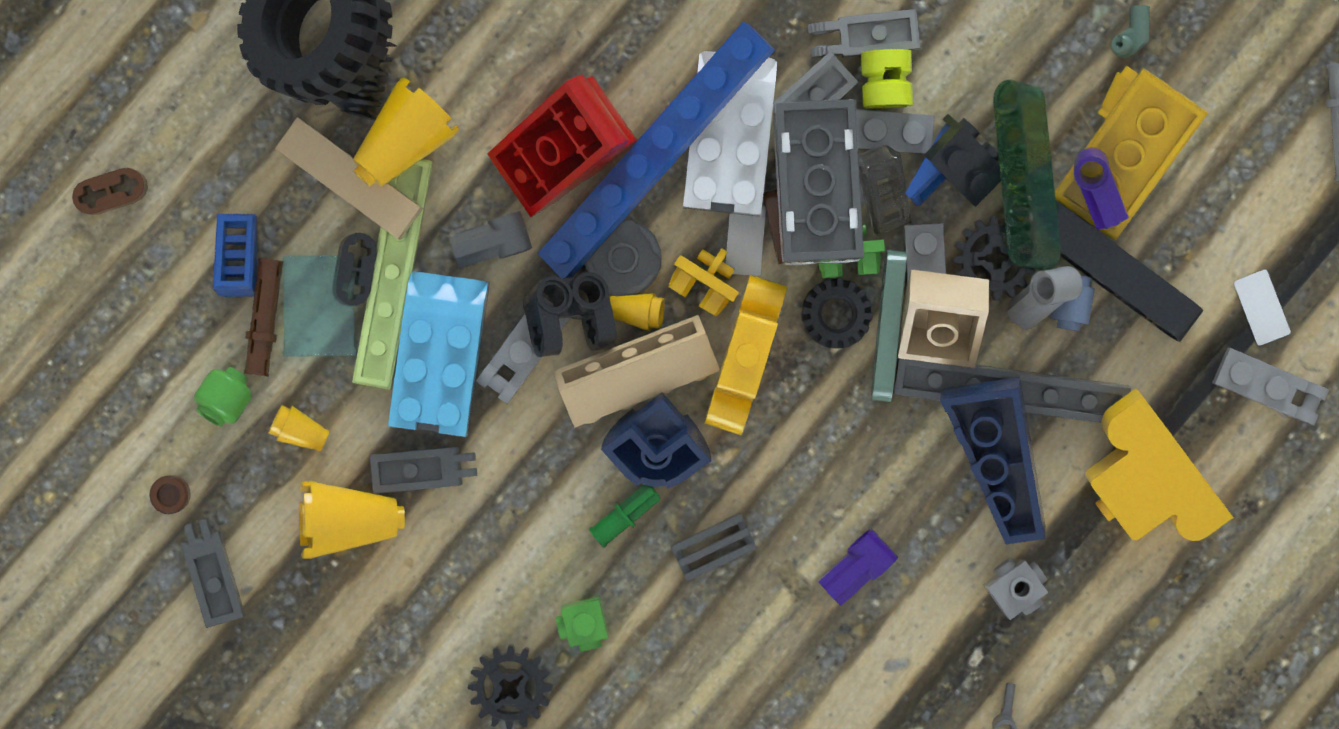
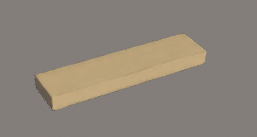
[275,117,423,240]

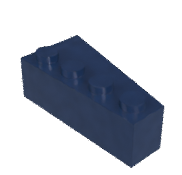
[940,377,1046,545]

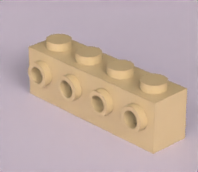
[553,315,720,428]

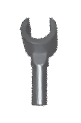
[992,683,1017,729]

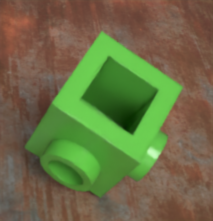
[556,596,609,651]

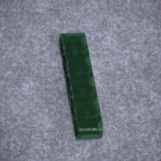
[993,79,1061,270]

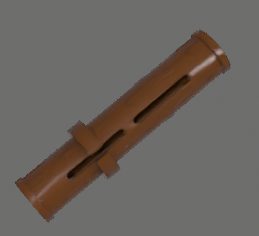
[244,258,284,377]

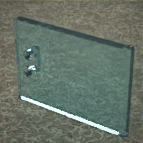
[283,255,357,357]

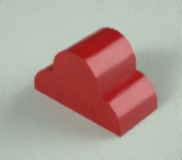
[487,74,638,217]

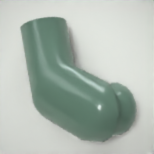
[1111,5,1150,58]

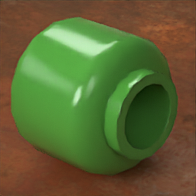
[194,367,252,427]

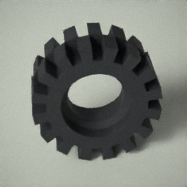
[801,278,873,349]

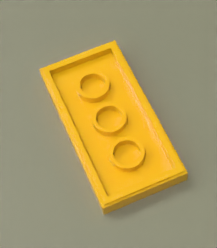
[1052,68,1208,240]

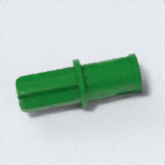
[589,484,661,548]

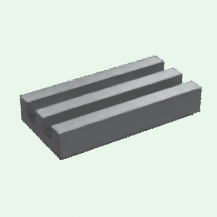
[671,513,757,582]

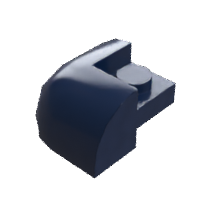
[601,392,711,489]

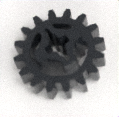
[952,216,1038,301]
[468,644,553,729]

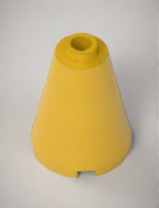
[353,78,459,187]
[299,481,405,559]

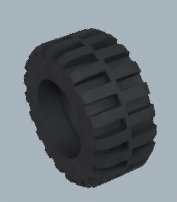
[237,0,393,105]

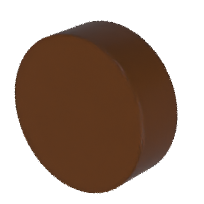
[149,475,191,514]

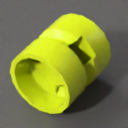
[861,49,913,109]

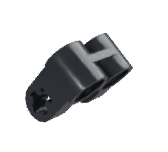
[523,272,616,357]

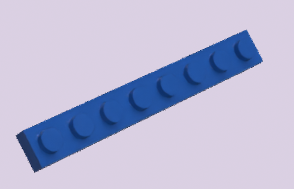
[538,21,775,278]

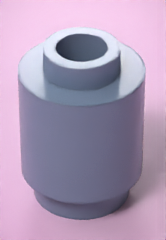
[1050,276,1095,331]

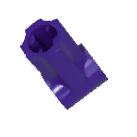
[1074,148,1129,230]
[818,528,898,606]

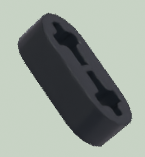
[332,233,377,306]

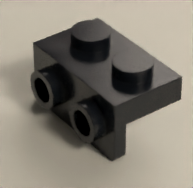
[924,114,1009,207]

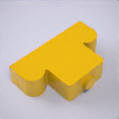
[704,275,787,435]
[1085,388,1234,541]

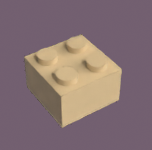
[898,270,989,368]

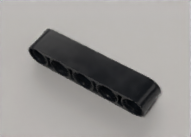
[1027,198,1204,342]

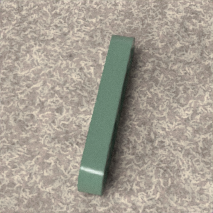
[871,250,907,402]

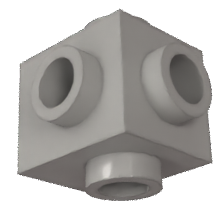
[983,557,1048,620]

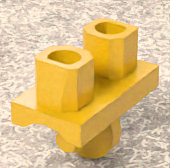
[668,248,740,317]

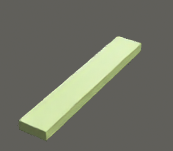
[352,159,433,390]

